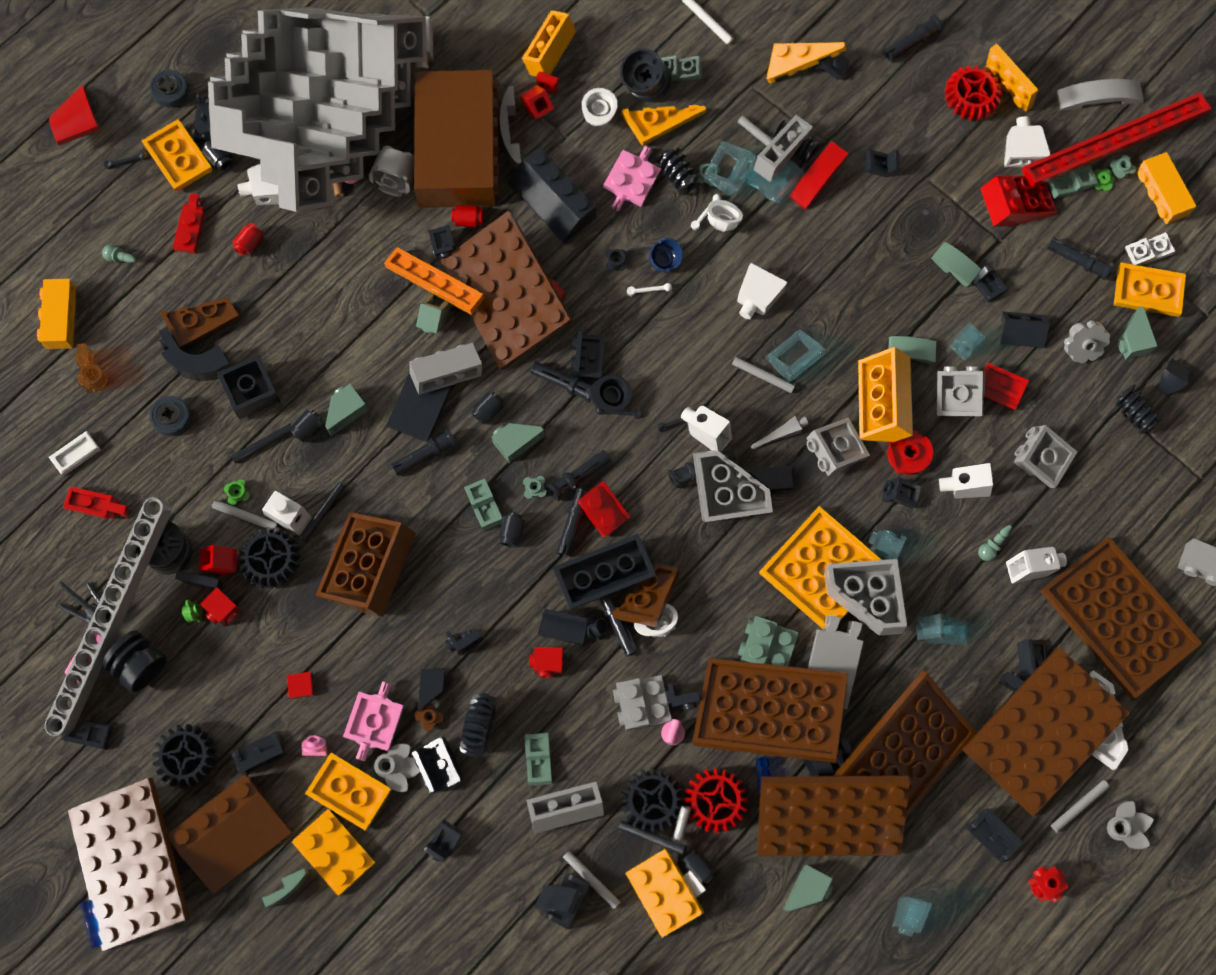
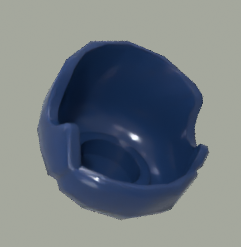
[649,238,684,273]

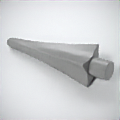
[751,416,809,449]

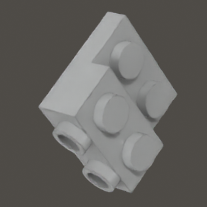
[937,366,985,416]
[807,418,870,476]
[1014,425,1077,488]
[613,675,672,731]

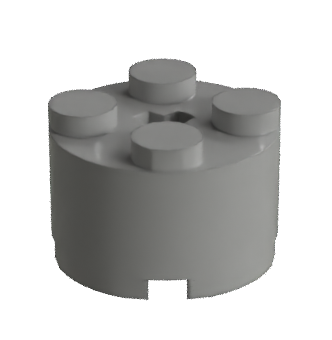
[369,146,414,196]

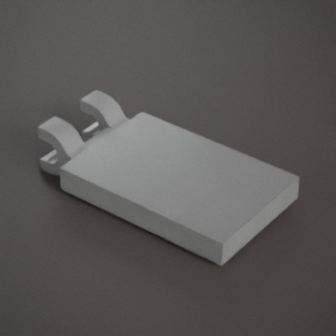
[808,615,863,709]

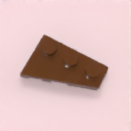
[160,298,240,350]
[612,564,680,628]

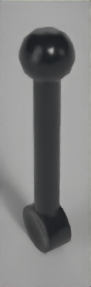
[103,152,148,170]
[595,407,642,419]
[657,410,697,432]

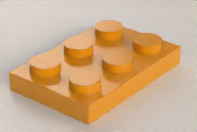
[986,44,1038,112]
[142,119,213,192]
[1114,263,1186,317]
[305,753,392,831]
[292,809,376,896]
[626,848,704,937]

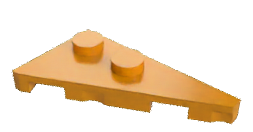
[767,43,847,83]
[622,105,706,146]

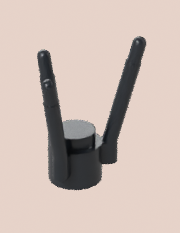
[59,582,110,624]

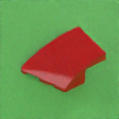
[49,85,99,146]

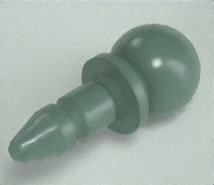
[102,244,136,263]
[978,525,1012,561]

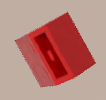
[980,176,1057,227]

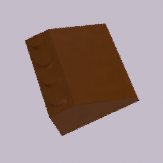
[315,512,416,617]
[168,774,292,895]

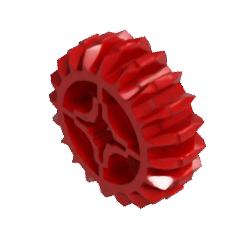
[944,65,1002,121]
[684,768,748,833]

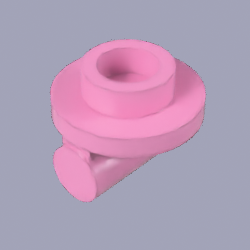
[661,719,685,745]
[302,735,327,756]

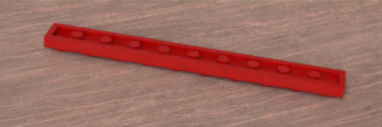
[1022,93,1212,188]

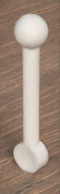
[691,194,721,230]
[627,283,672,296]

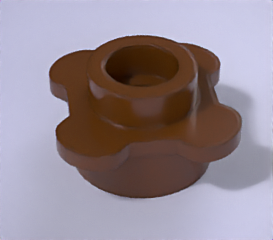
[415,703,444,731]

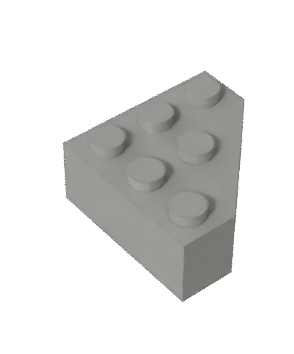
[693,450,773,522]
[824,559,907,636]

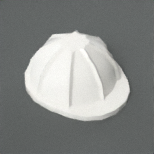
[582,88,617,126]
[707,200,743,232]
[634,603,678,637]

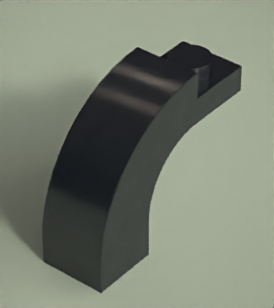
[159,327,231,381]

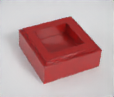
[536,71,559,95]
[287,672,314,699]

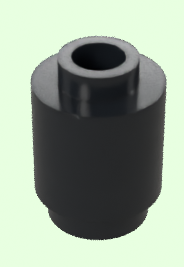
[202,140,234,172]
[471,392,504,425]
[290,410,323,443]
[498,513,525,548]
[680,849,716,886]

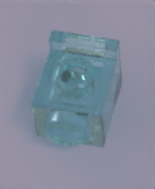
[950,323,986,361]
[868,530,907,560]

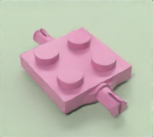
[603,147,661,211]
[343,682,404,761]

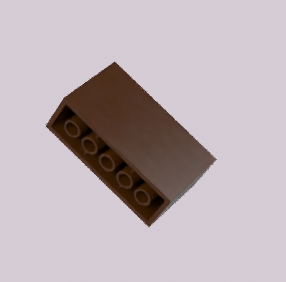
[414,70,500,208]

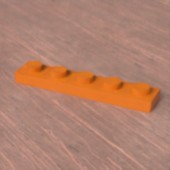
[384,247,485,315]

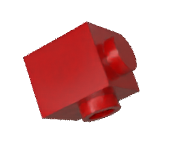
[519,86,554,119]
[200,545,238,575]
[200,588,241,627]
[529,647,563,678]

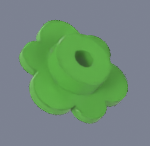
[1094,169,1115,191]

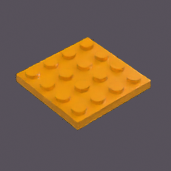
[759,506,882,630]

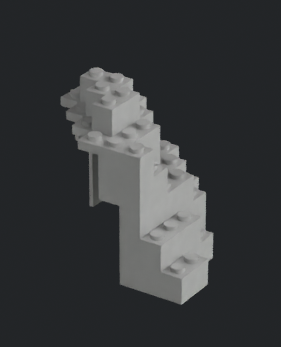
[208,7,426,212]

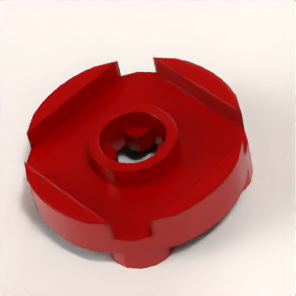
[887,430,933,475]

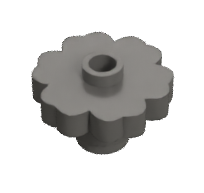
[1064,320,1110,363]

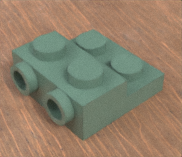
[738,616,798,667]

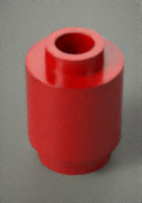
[451,205,483,228]
[232,223,264,256]

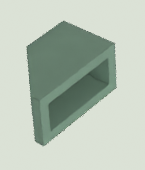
[416,293,452,333]
[1118,306,1157,360]
[326,384,368,436]
[492,423,544,463]
[782,865,833,912]

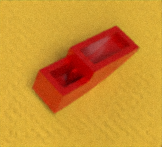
[789,141,848,210]

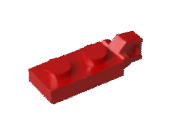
[173,193,205,254]
[63,486,130,520]

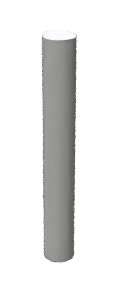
[738,116,773,146]
[732,357,795,393]
[212,500,278,531]
[1051,780,1110,833]
[670,806,691,863]
[563,850,620,909]

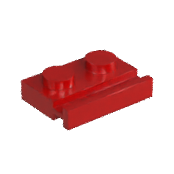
[983,363,1029,410]
[577,481,630,537]

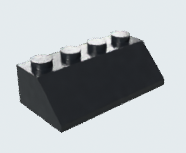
[508,147,596,243]
[553,534,656,610]

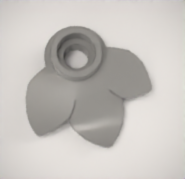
[374,744,420,792]
[1107,801,1153,849]

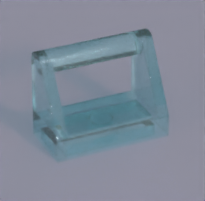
[704,141,756,196]
[766,330,824,383]

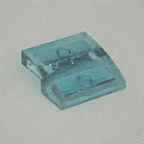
[742,160,805,203]

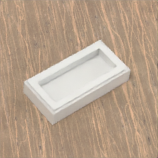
[49,431,101,476]

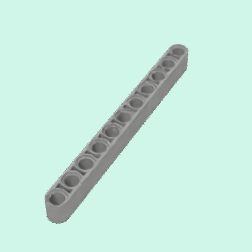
[45,497,172,736]

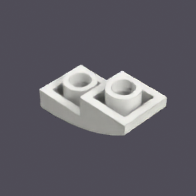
[1125,233,1175,266]

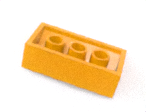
[858,347,913,442]

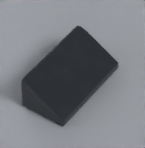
[1017,639,1048,682]

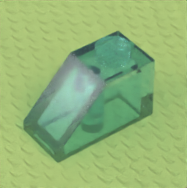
[916,614,967,645]
[892,896,932,937]

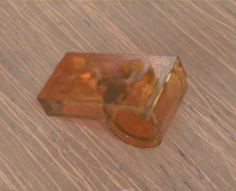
[75,343,108,393]

